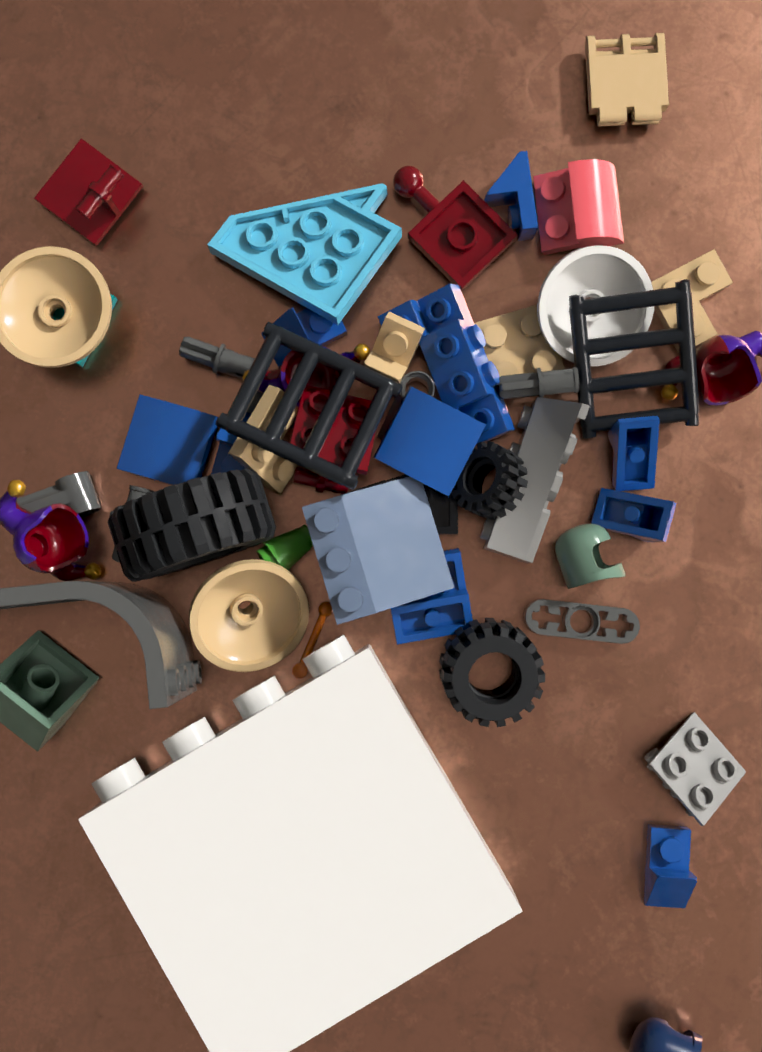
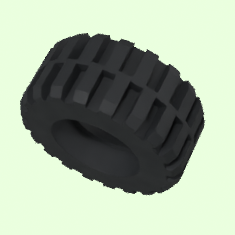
[107,469,276,582]

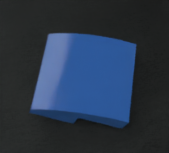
[374,386,486,496]
[116,395,218,485]
[391,548,473,645]

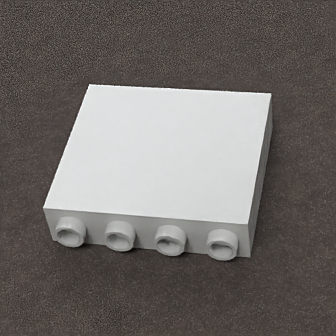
[78,635,523,1052]

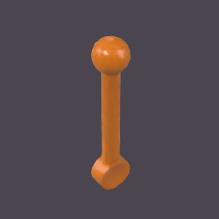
[292,602,333,679]

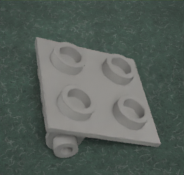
[644,712,746,826]

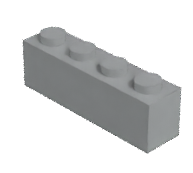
[480,397,590,564]

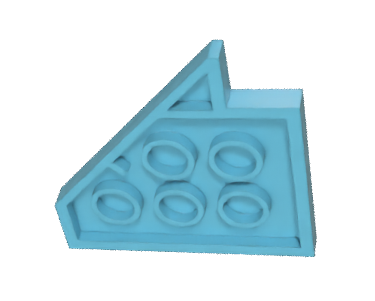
[207,183,402,325]

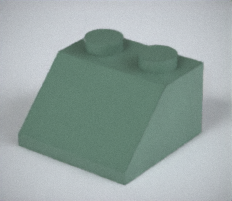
[0,630,99,752]

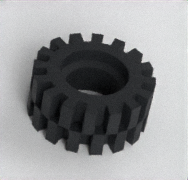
[452,441,528,519]

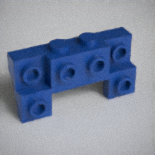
[378,284,516,445]

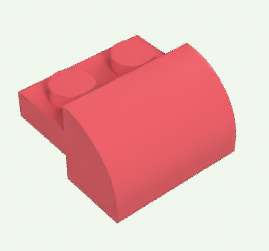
[533,159,624,255]

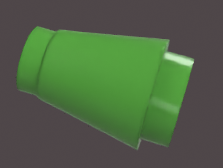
[256,524,313,571]

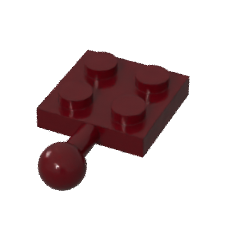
[393,166,518,292]

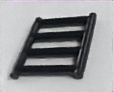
[569,279,700,439]
[216,322,402,490]

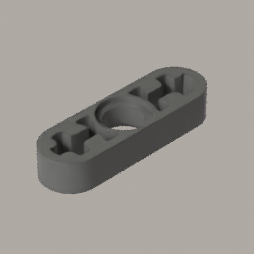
[523,599,640,644]

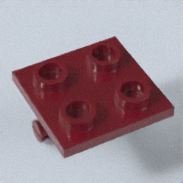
[34,138,144,247]
[290,385,376,494]

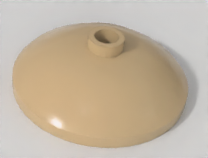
[0,246,112,368]
[189,559,309,672]

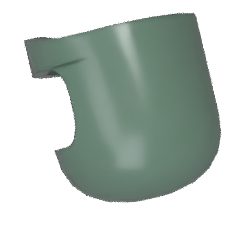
[555,523,626,589]

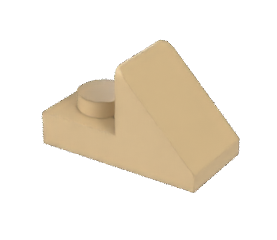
[363,312,425,383]

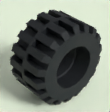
[439,618,545,727]

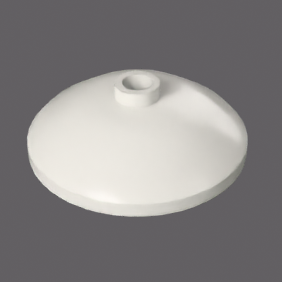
[537,245,654,366]

